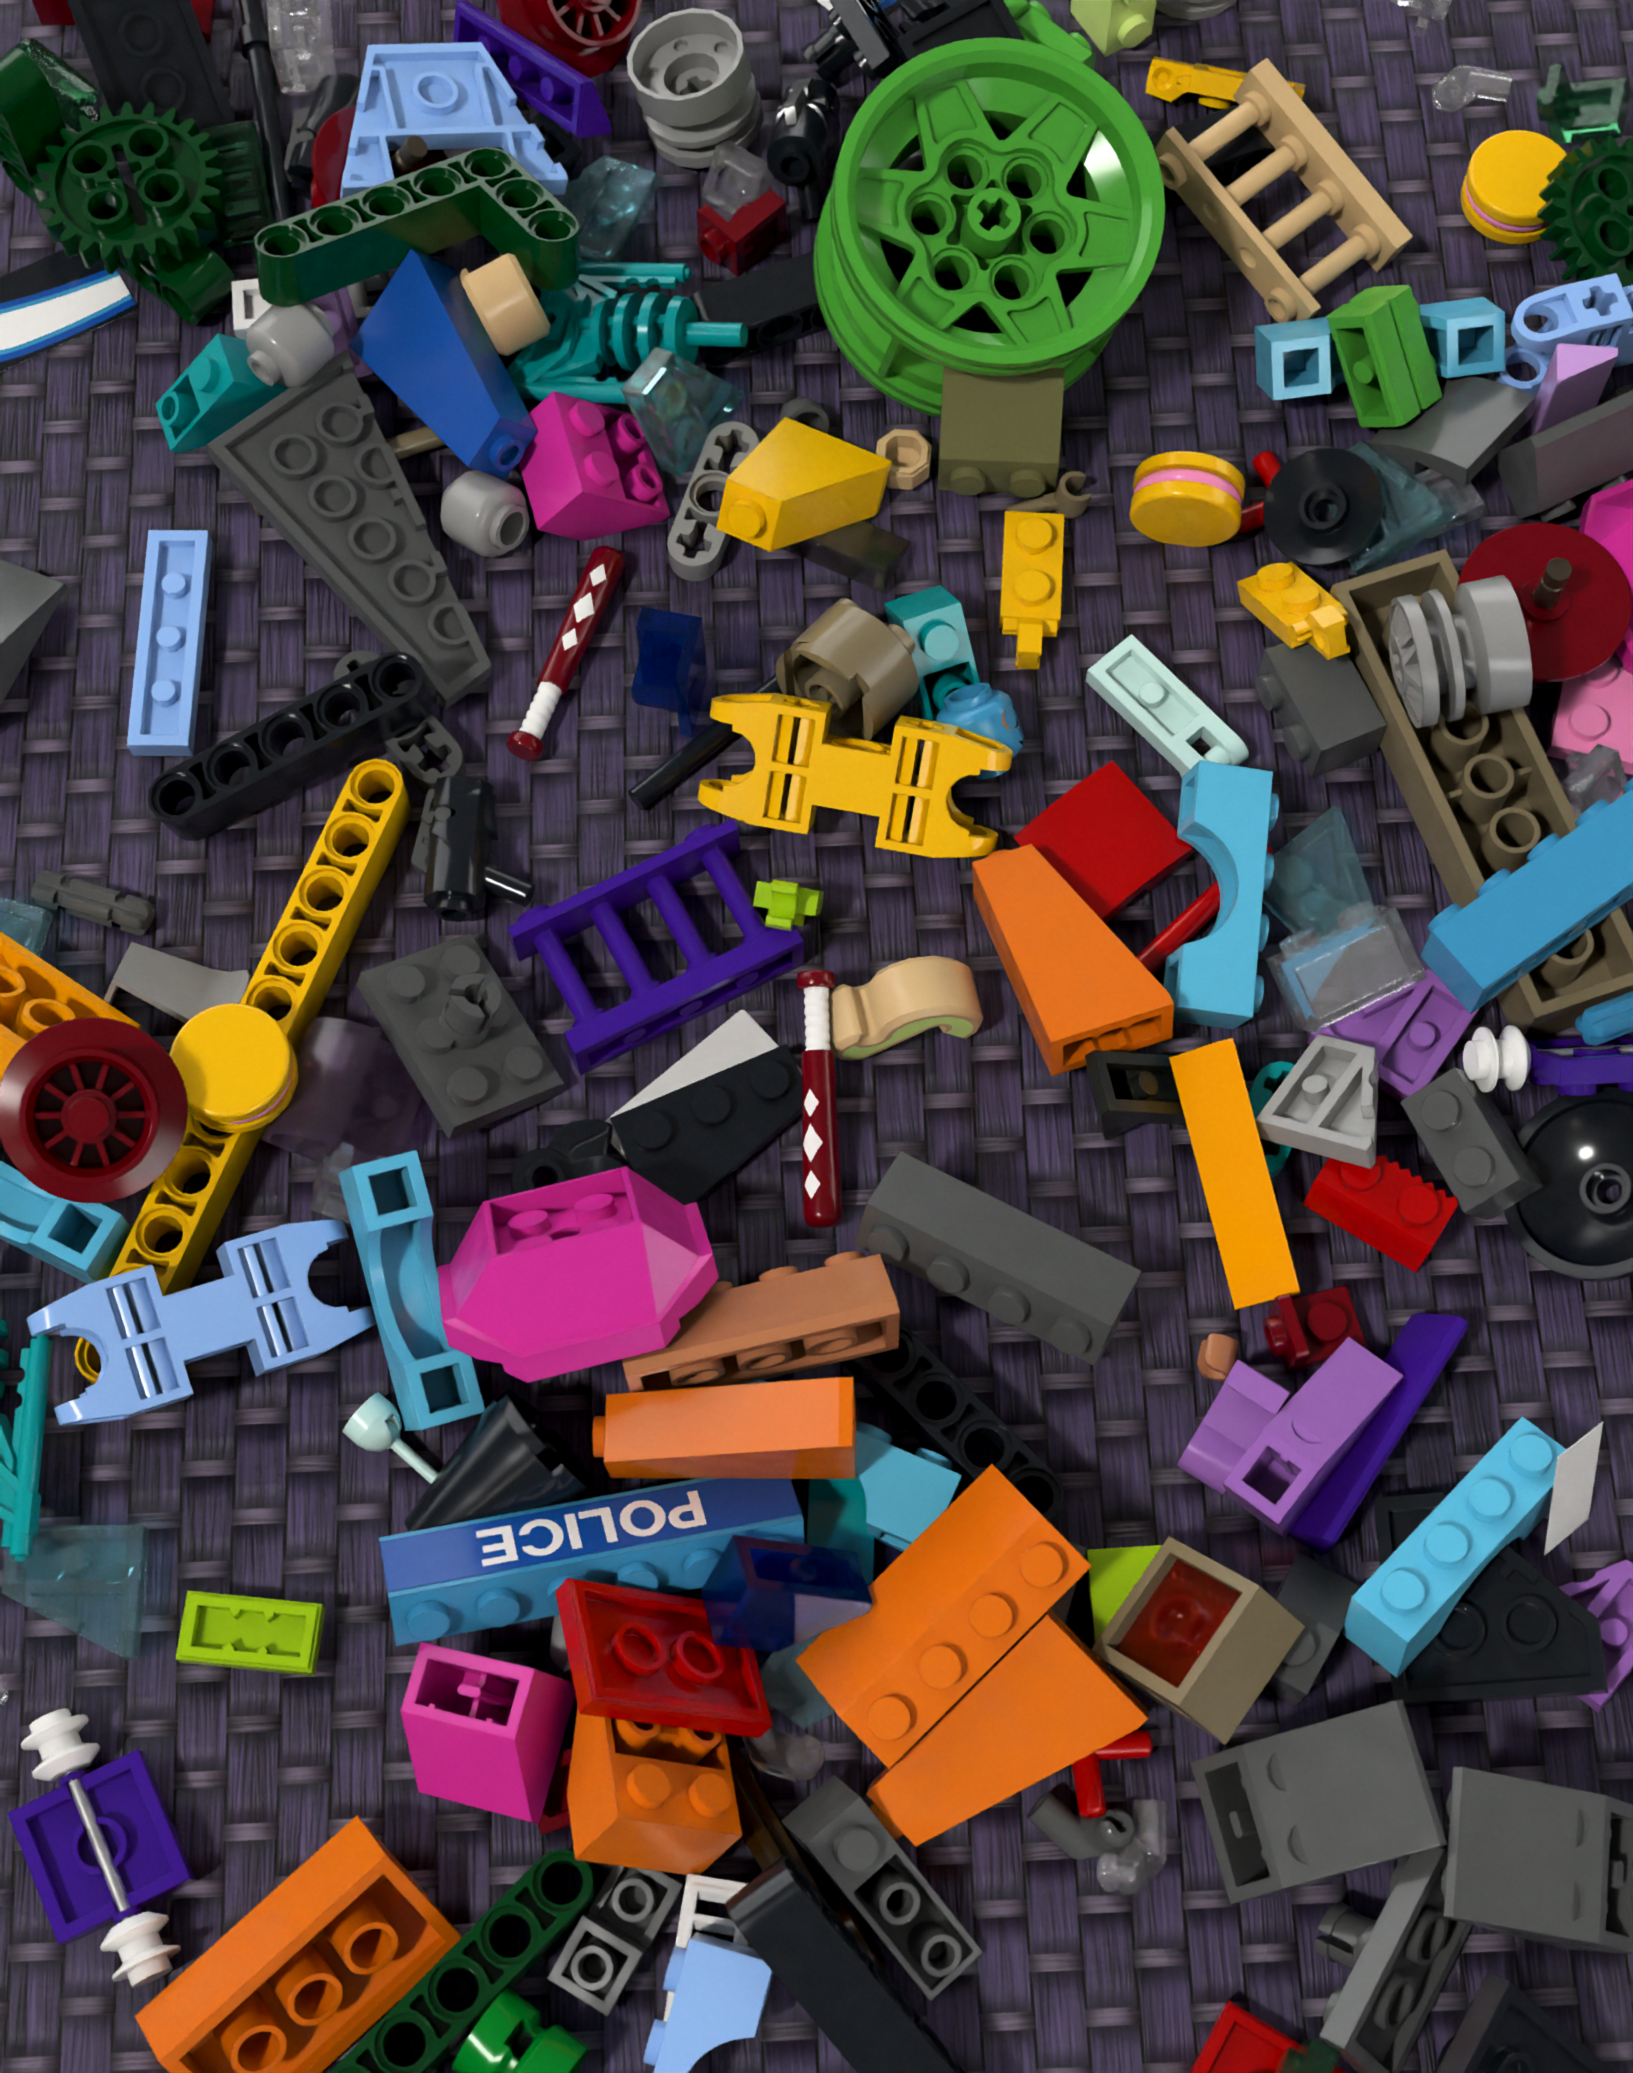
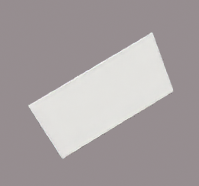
[1544,1421,1603,1555]

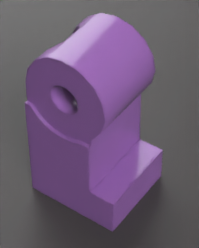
[1177,1359,1291,1496]

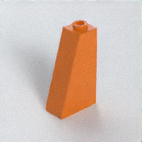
[972,844,1174,1077]
[592,1377,856,1479]
[866,1608,1148,1846]

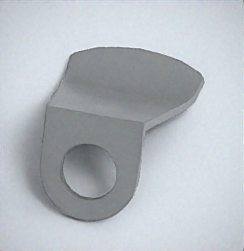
[104,942,252,1024]

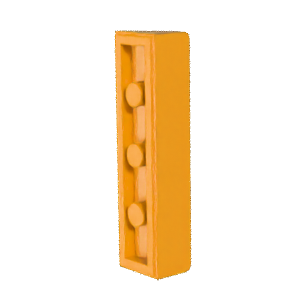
[1169,1037,1300,1310]

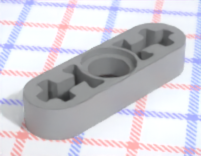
[667,421,759,581]

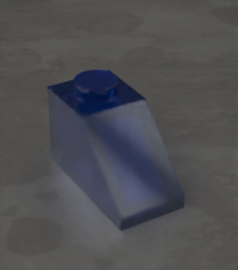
[701,1535,873,1652]

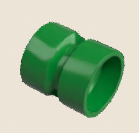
[452,1988,590,2073]

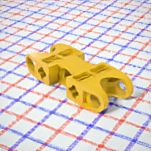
[698,693,1013,858]

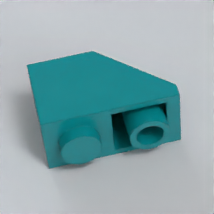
[155,333,288,454]
[884,585,980,721]

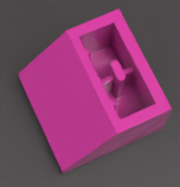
[519,391,671,541]
[401,1642,575,1824]

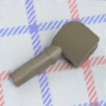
[1006,471,1092,519]

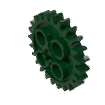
[33,102,227,275]
[1537,136,1633,287]

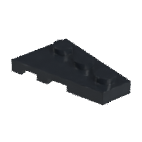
[610,1044,803,1205]

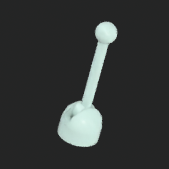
[342,1392,439,1484]

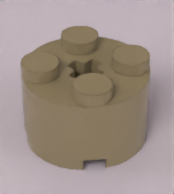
[776,598,918,741]

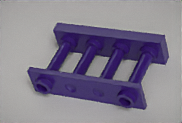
[507,818,804,1076]

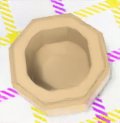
[876,429,932,490]

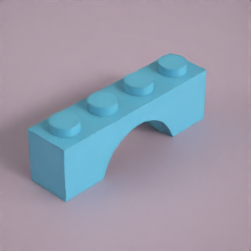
[1254,297,1505,401]
[1164,760,1279,1030]
[338,1150,485,1431]
[0,1161,132,1284]
[748,1380,962,1552]
[1342,1416,1567,1678]

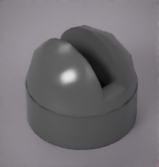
[778,396,829,434]

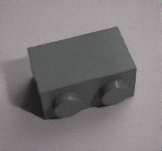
[1255,643,1388,779]
[1400,1067,1544,1220]

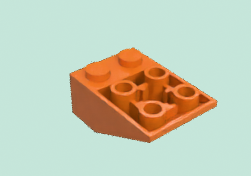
[567,1707,742,1875]

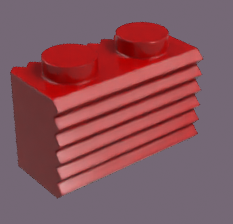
[1303,1154,1458,1273]

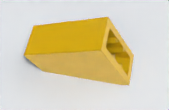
[716,417,892,552]

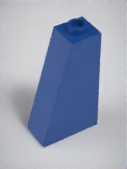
[349,248,538,480]

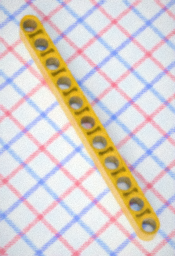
[74,759,411,1385]

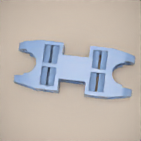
[1493,273,1633,397]
[26,1220,377,1426]

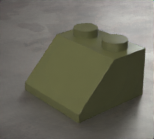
[937,366,1065,498]

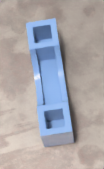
[643,1932,774,2073]

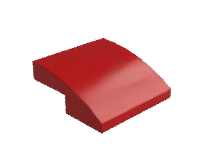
[1013,760,1195,924]

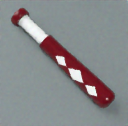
[506,546,626,761]
[797,970,842,1228]

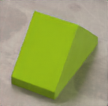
[1083,1545,1162,1663]

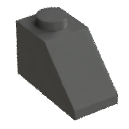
[1264,1552,1359,1707]

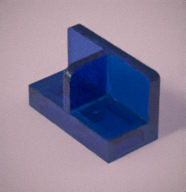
[631,607,708,737]

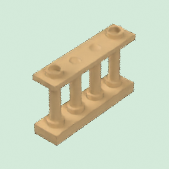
[1154,58,1413,323]

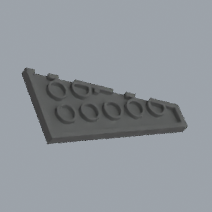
[207,349,492,711]

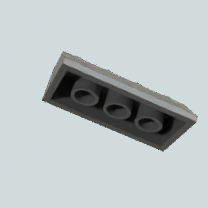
[1493,389,1633,523]
[854,1151,1142,1366]

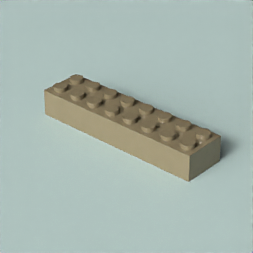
[1330,549,1633,1040]

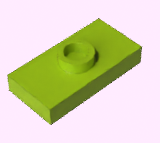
[175,1590,326,1676]

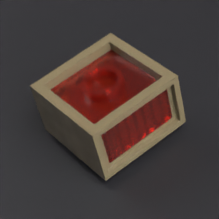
[1090,1536,1305,1745]

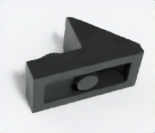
[1085,1050,1186,1140]

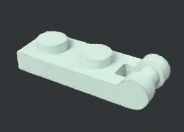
[1086,634,1249,778]

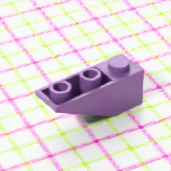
[1223,1337,1404,1538]

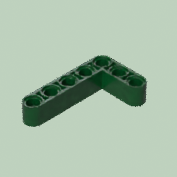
[0,48,237,325]
[254,147,579,307]
[329,1849,599,2073]

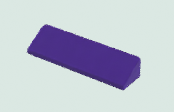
[453,0,612,138]
[1287,1313,1468,1556]

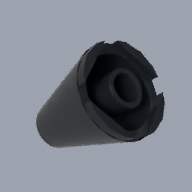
[404,1386,594,1532]

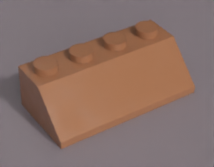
[622,1251,900,1393]

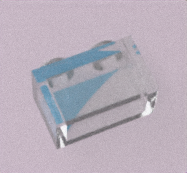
[1266,900,1427,1033]

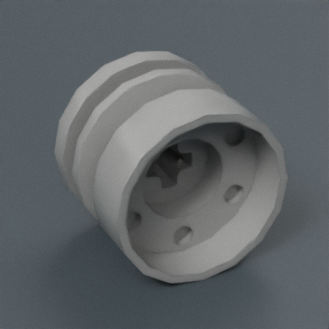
[627,8,764,169]
[1389,575,1533,728]

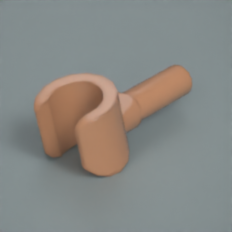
[1197,1333,1240,1381]

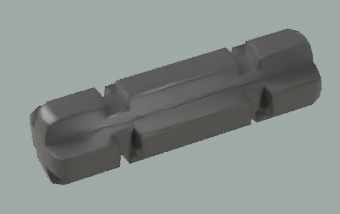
[31,869,155,936]

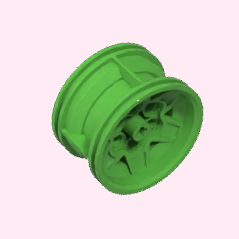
[813,37,1165,418]

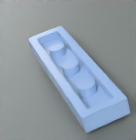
[127,530,213,756]

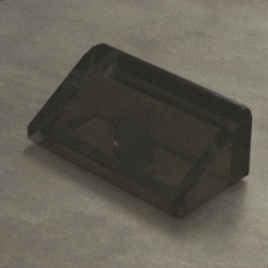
[782,521,910,593]

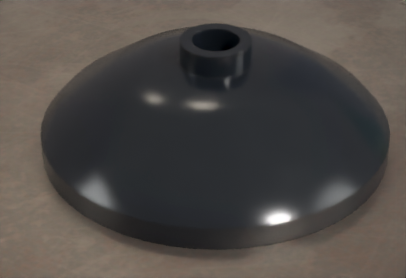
[1504,1087,1633,1282]

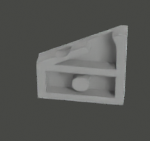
[1255,1034,1379,1169]

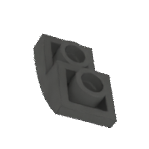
[547,1865,686,2017]

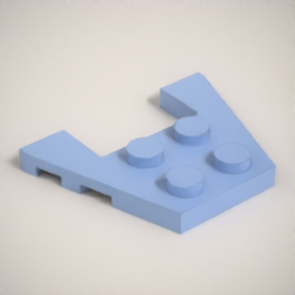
[340,42,568,199]

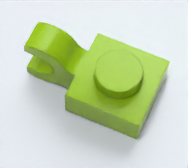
[753,879,824,931]

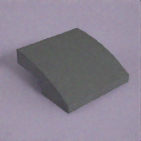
[1365,375,1536,486]

